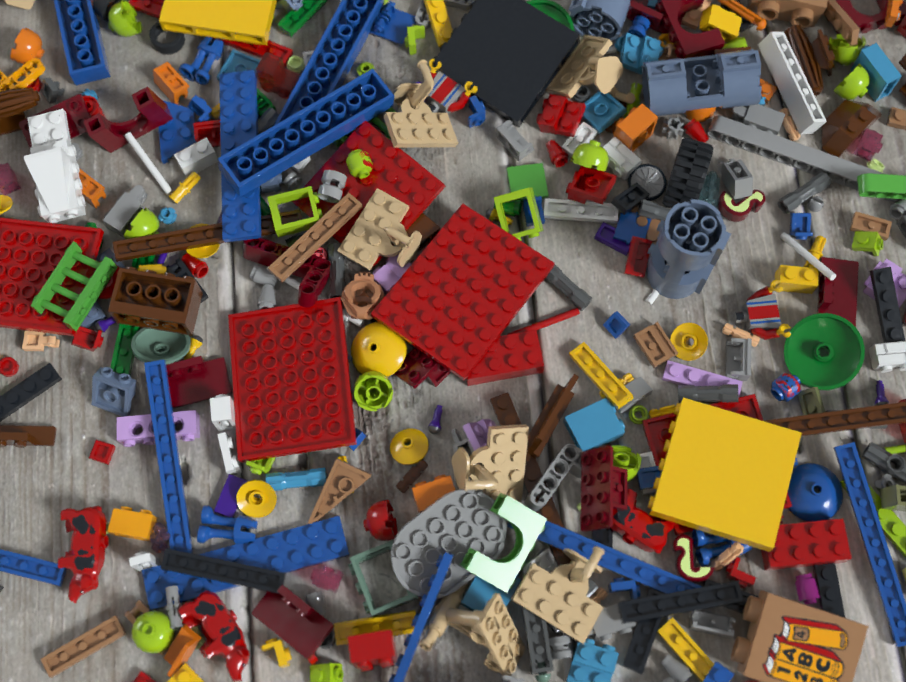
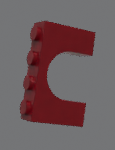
[655,0,725,59]
[833,0,906,34]
[83,86,173,153]

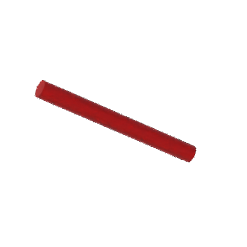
[507,307,580,335]

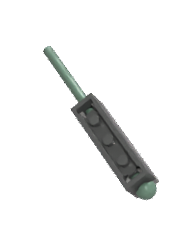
[521,556,554,682]

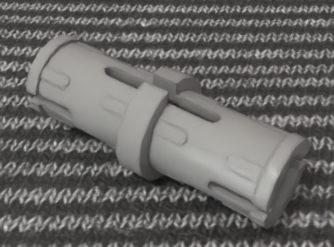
[165,586,183,630]

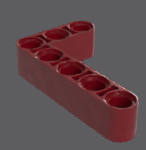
[243,238,331,308]

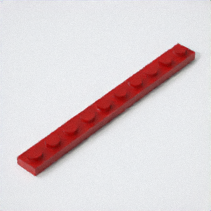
[128,0,293,67]

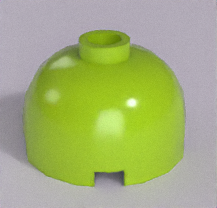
[108,0,142,37]
[828,34,866,66]
[833,63,870,100]
[571,140,609,171]
[124,207,160,239]
[354,371,393,412]
[612,445,642,482]
[131,611,175,654]

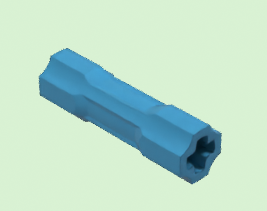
[265,468,327,491]

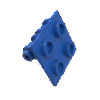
[370,1,415,45]

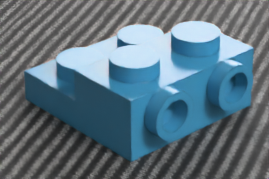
[620,33,663,75]
[566,638,619,682]

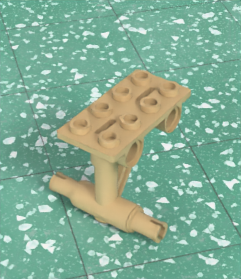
[419,583,525,676]

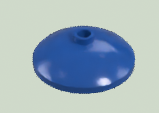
[787,463,843,522]

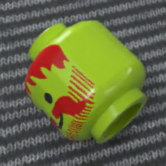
[346,149,373,179]

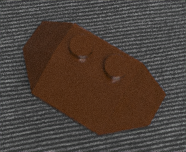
[821,100,882,157]

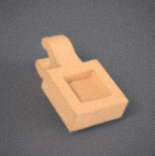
[22,331,60,351]

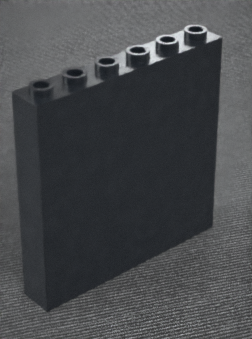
[433,0,580,127]

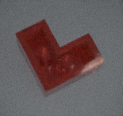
[256,52,300,99]

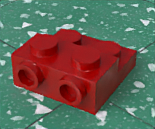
[536,94,586,137]
[566,166,617,205]

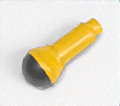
[486,208,513,225]
[183,335,203,360]

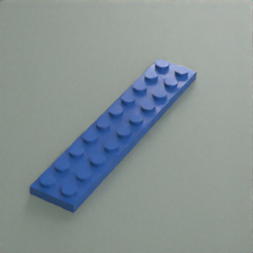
[219,70,262,242]
[142,516,350,611]

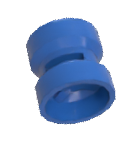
[628,16,650,38]

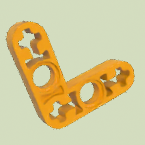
[0,58,45,92]

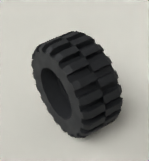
[662,138,714,208]

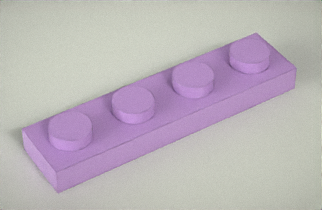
[662,360,743,398]

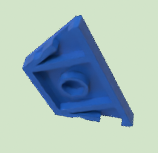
[159,100,197,164]

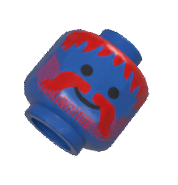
[771,373,801,402]

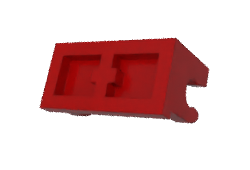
[193,120,221,147]
[624,236,652,278]

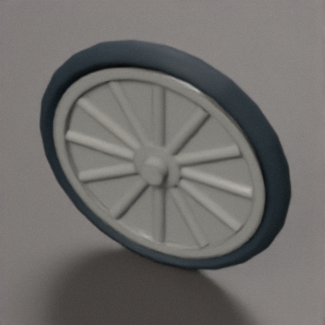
[628,164,667,201]

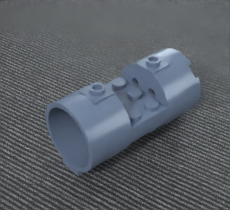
[569,0,630,41]
[642,49,762,116]
[646,199,731,299]

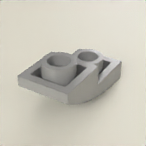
[608,377,653,413]

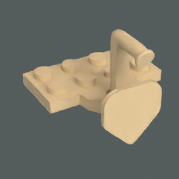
[546,34,635,104]
[383,59,458,148]
[337,188,422,271]
[452,424,529,502]
[511,546,605,644]

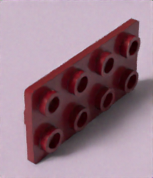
[626,0,686,34]
[19,94,91,148]
[817,257,859,327]
[393,347,451,389]
[166,356,232,409]
[581,446,627,532]
[251,585,334,660]

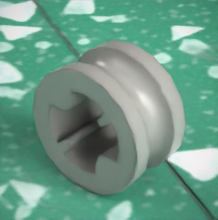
[283,172,302,191]

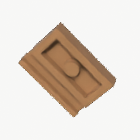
[633,321,678,368]

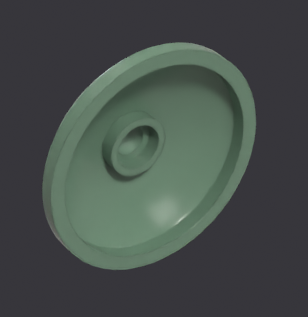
[131,328,191,365]

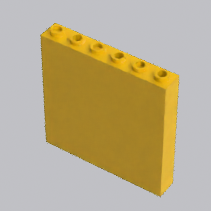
[159,0,277,46]
[647,398,801,552]

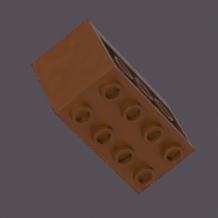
[108,267,203,336]

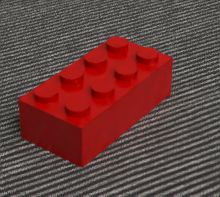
[466,330,544,386]
[761,518,852,571]
[348,629,398,672]

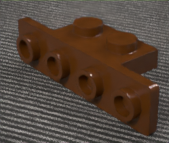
[0,425,57,448]

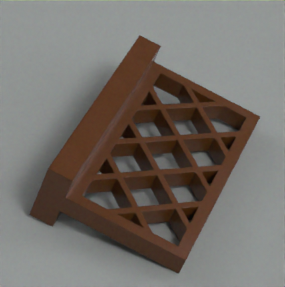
[527,374,579,459]

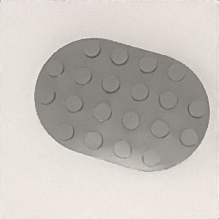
[391,489,507,598]

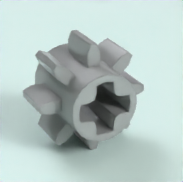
[661,116,684,140]

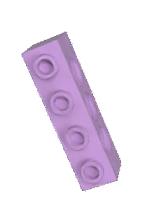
[117,410,200,447]

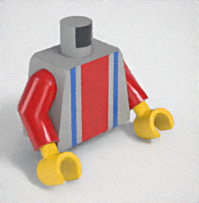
[426,59,478,114]
[733,279,791,340]

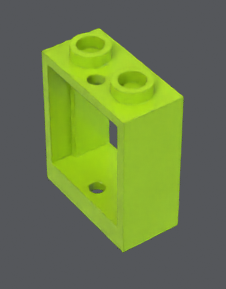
[267,186,323,237]
[493,187,544,241]

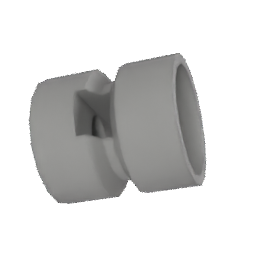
[317,170,347,203]

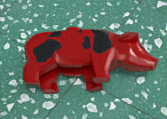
[611,489,675,554]
[58,506,109,603]
[178,590,250,682]

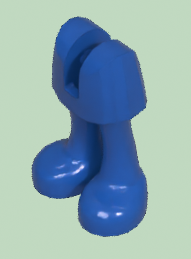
[179,37,224,85]
[197,505,258,544]
[692,529,753,566]

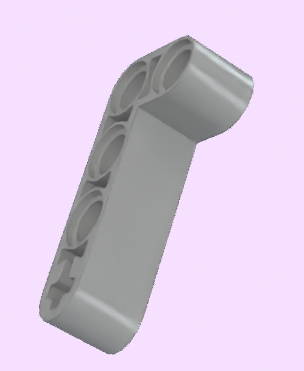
[525,444,583,512]

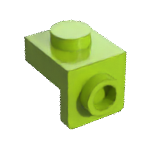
[404,25,425,55]
[852,231,884,256]
[246,457,276,476]
[310,663,343,682]

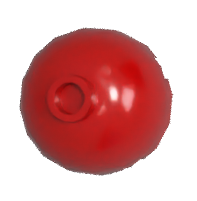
[363,499,398,541]

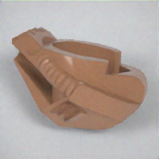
[341,272,385,320]

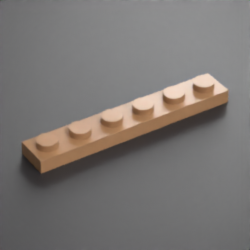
[268,193,362,283]

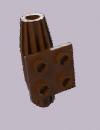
[784,25,835,96]
[0,87,40,136]

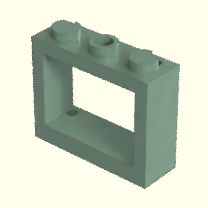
[348,540,418,617]

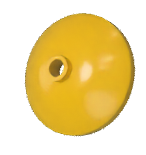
[351,322,407,377]

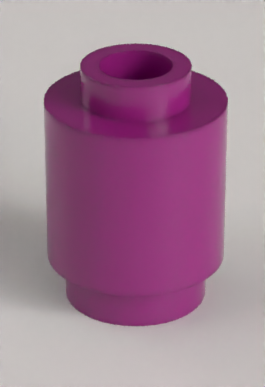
[794,573,820,605]

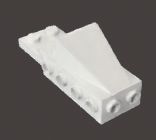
[24,109,86,223]

